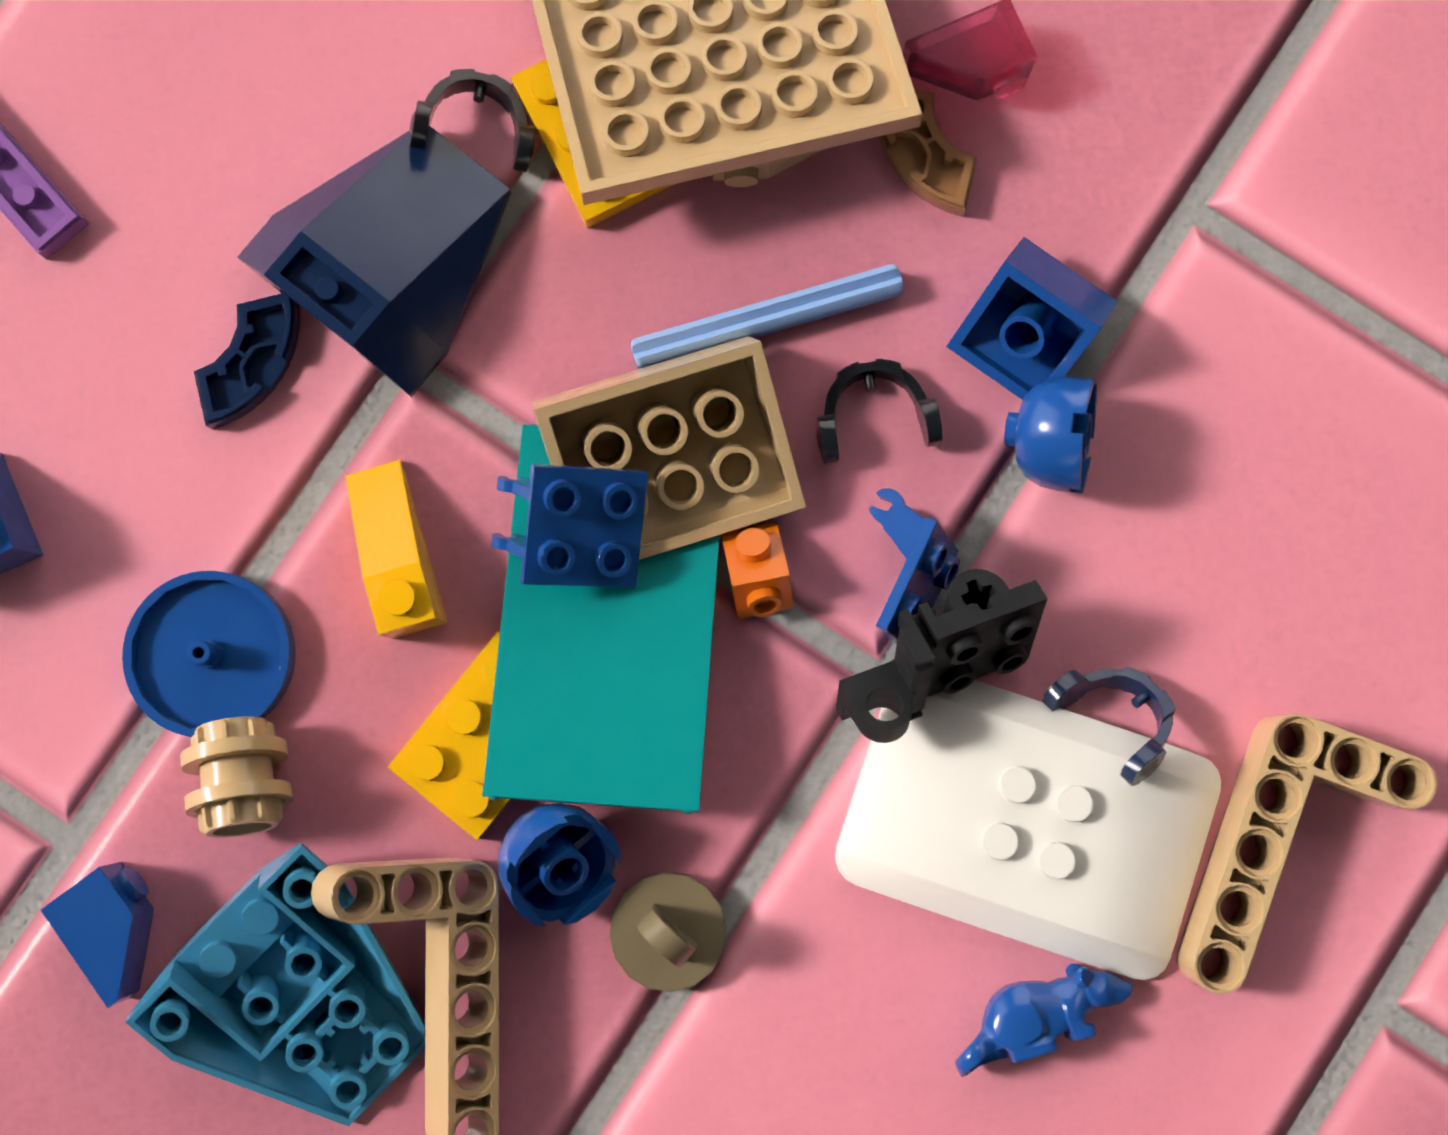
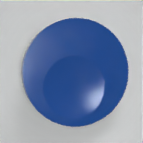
[122,571,295,737]

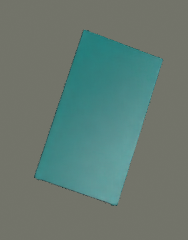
[482,424,720,814]

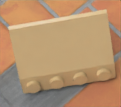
[531,336,806,560]

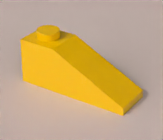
[345,459,448,639]

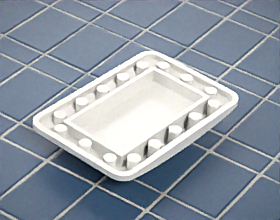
[835,680,1221,980]

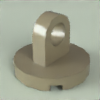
[610,872,727,992]

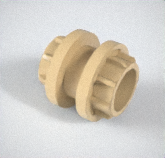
[180,717,293,838]

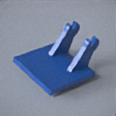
[491,464,648,588]
[869,488,960,645]

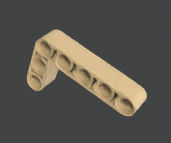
[1177,714,1437,994]
[311,857,499,1135]

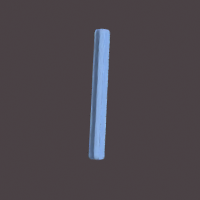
[631,264,903,369]

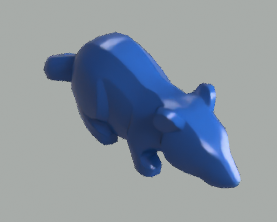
[955,964,1133,1077]

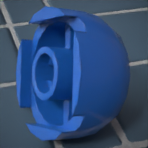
[1004,377,1097,493]
[498,803,621,926]

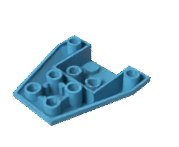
[125,842,425,1127]

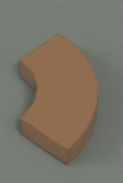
[879,88,977,217]

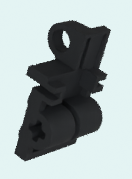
[836,569,1048,743]

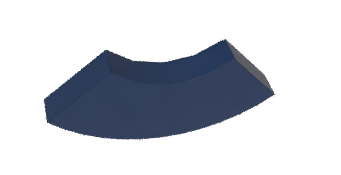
[194,293,299,429]

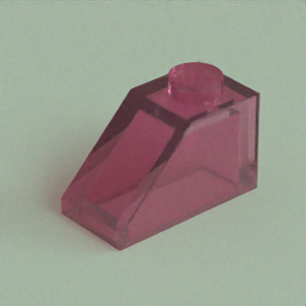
[903,0,1037,101]

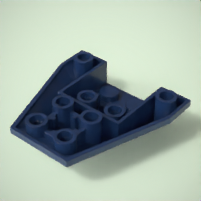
[237,126,512,398]

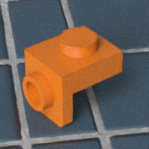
[721,521,793,618]

